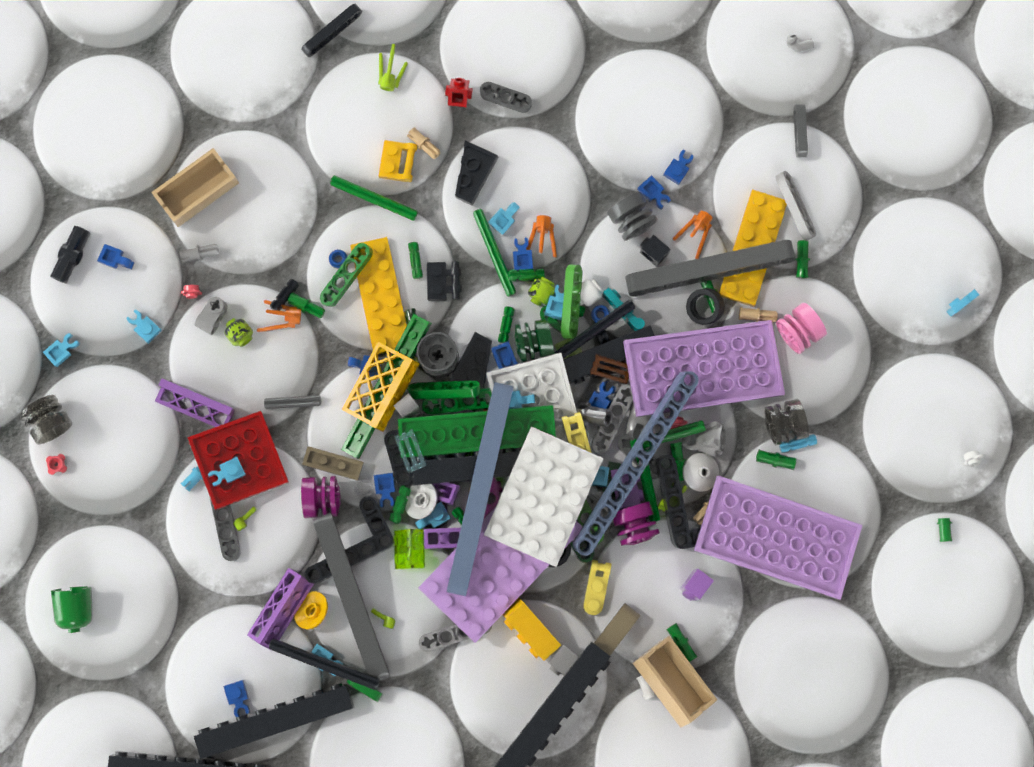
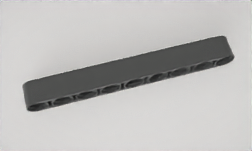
[625,240,796,296]
[312,513,390,681]

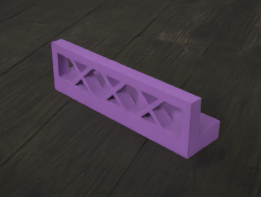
[155,378,235,427]
[247,568,314,649]

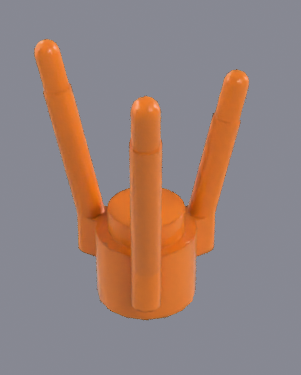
[673,210,713,259]
[526,215,557,258]
[257,300,301,332]

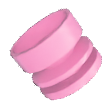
[776,303,827,354]

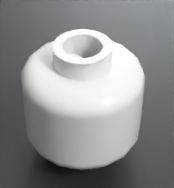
[579,279,603,307]

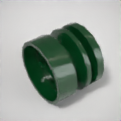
[514,318,554,363]

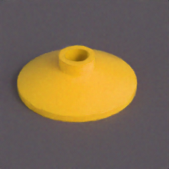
[294,591,328,630]

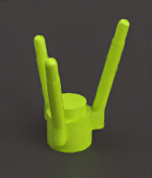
[378,44,408,91]

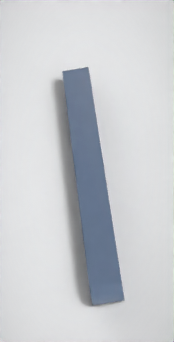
[573,371,699,555]
[446,382,514,596]

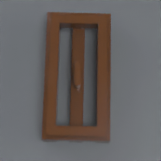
[590,354,629,384]

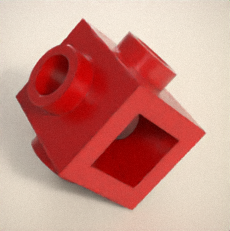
[445,78,473,107]

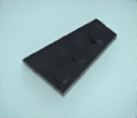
[455,140,499,206]
[449,332,492,400]

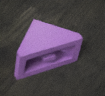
[432,482,460,506]

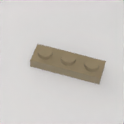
[302,446,364,481]

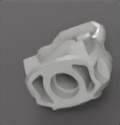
[682,421,726,456]

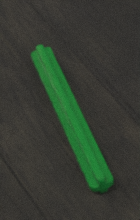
[330,175,418,221]
[473,209,516,297]

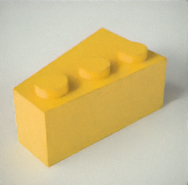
[502,597,561,661]

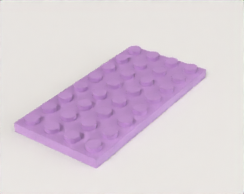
[623,320,785,417]
[694,476,862,600]
[418,507,582,643]

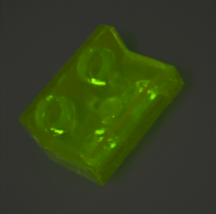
[394,529,425,569]

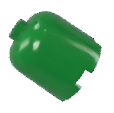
[51,586,92,633]

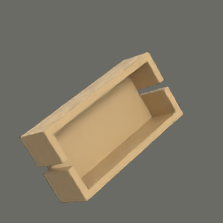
[151,148,239,227]
[633,636,717,728]

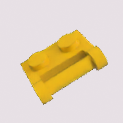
[378,140,418,182]

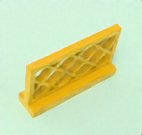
[342,342,419,432]

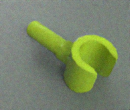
[234,506,257,531]
[371,608,395,629]

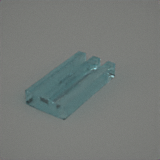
[394,429,427,473]

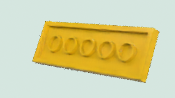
[719,189,787,307]
[350,237,407,354]

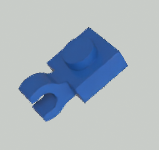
[97,244,134,270]
[348,355,382,377]

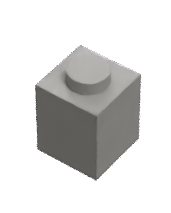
[549,644,579,676]

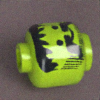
[528,277,555,306]
[224,318,253,347]

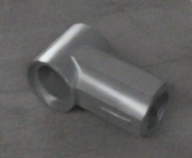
[575,401,613,427]

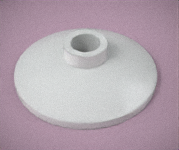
[683,453,719,492]
[405,484,437,519]

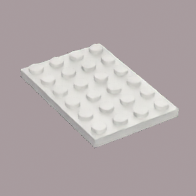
[486,353,578,451]
[484,427,603,567]

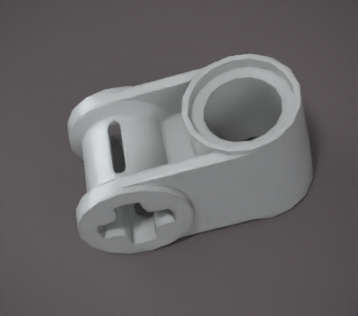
[194,297,227,335]
[393,394,424,418]

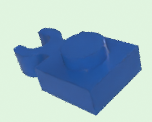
[663,150,694,185]
[637,175,671,210]
[513,237,533,271]
[589,381,616,409]
[373,473,396,507]
[223,680,250,717]

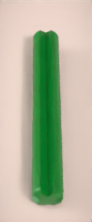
[630,420,706,448]
[636,447,660,522]

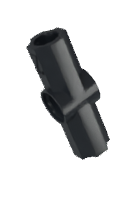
[50,225,91,284]

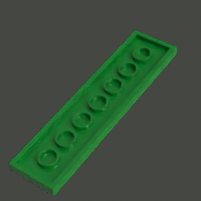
[398,405,556,458]

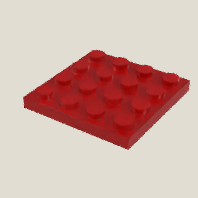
[187,411,289,510]

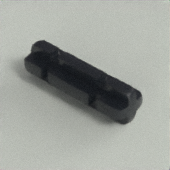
[270,279,299,311]

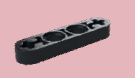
[301,3,362,57]

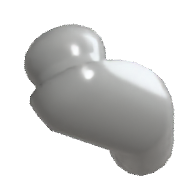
[786,34,814,52]

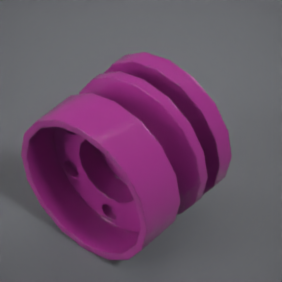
[301,476,341,518]
[613,502,660,546]

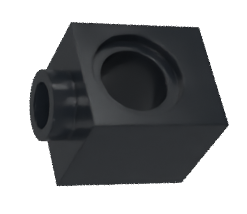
[640,235,671,267]

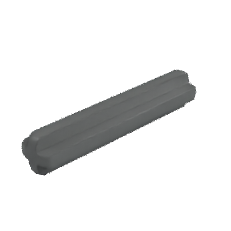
[264,395,321,409]

